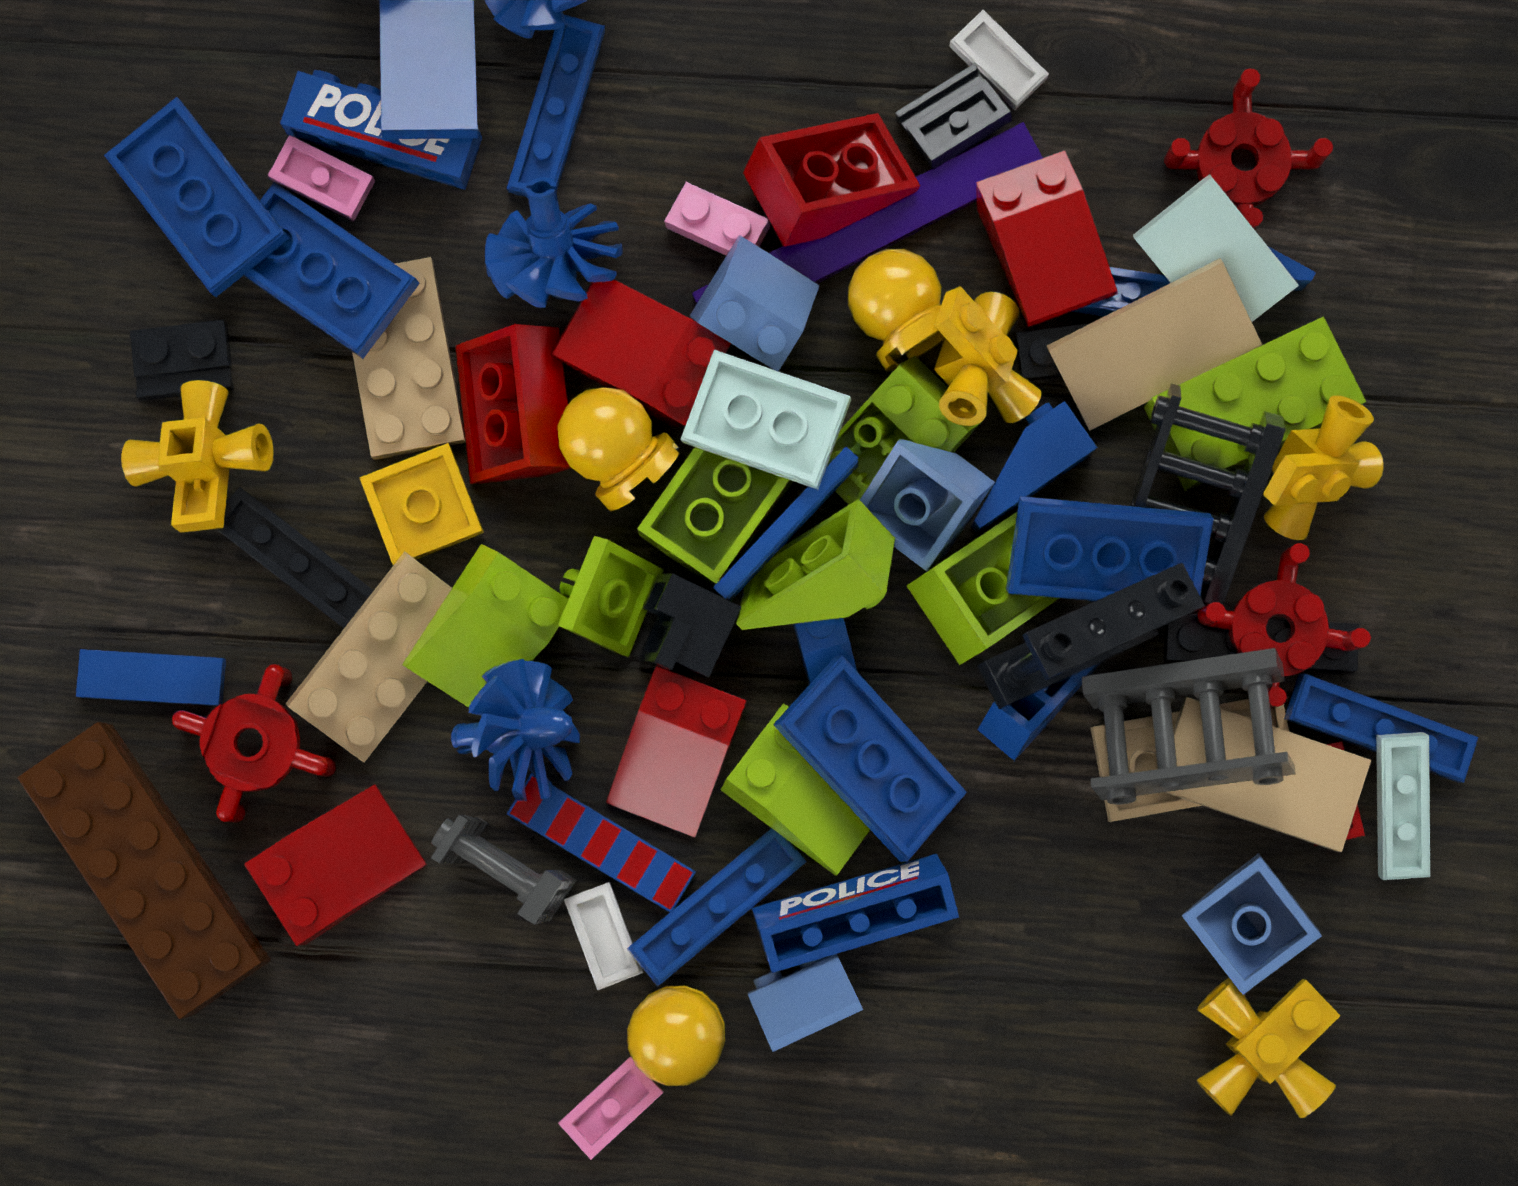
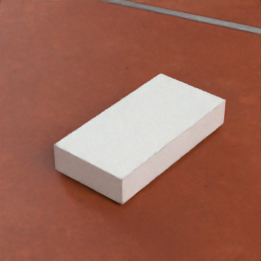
[949,10,1049,110]
[564,882,643,990]

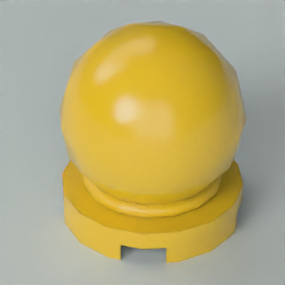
[848,249,945,372]
[558,388,679,511]
[627,985,725,1086]

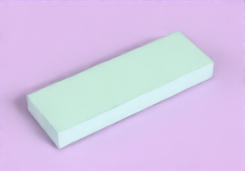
[1376,732,1430,880]

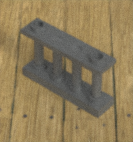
[1082,648,1296,805]
[431,814,577,925]

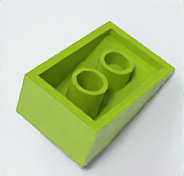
[736,499,895,630]
[907,512,1059,665]
[402,544,568,707]
[720,703,870,876]

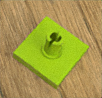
[558,536,664,657]

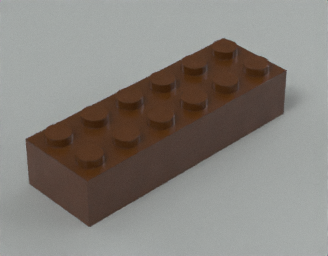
[17,722,272,1019]

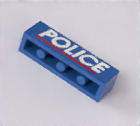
[280,70,482,190]
[752,854,959,973]

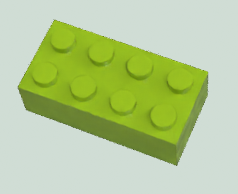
[1144,317,1366,491]
[637,447,794,587]

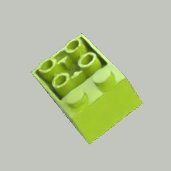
[827,356,983,505]

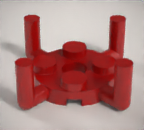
[1164,68,1333,230]
[1198,543,1371,709]
[172,664,336,823]

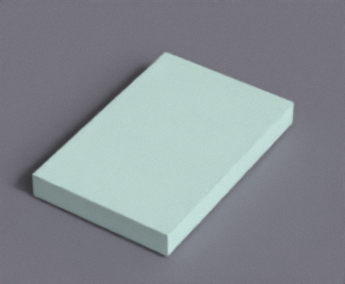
[1133,174,1299,322]
[681,350,851,490]

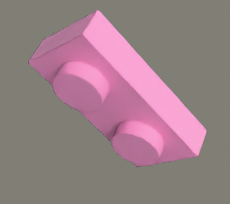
[268,135,375,222]
[664,182,770,256]
[558,1056,664,1160]

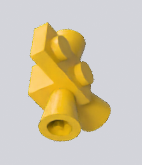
[934,286,1041,426]
[121,380,273,533]
[1263,395,1383,540]
[1196,978,1340,1118]

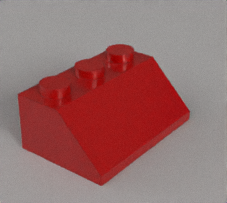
[455,324,571,484]

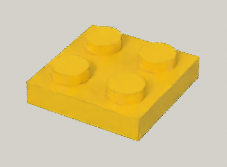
[359,443,484,565]

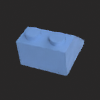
[690,235,820,371]
[860,439,995,571]
[1182,853,1322,995]
[748,954,863,1052]

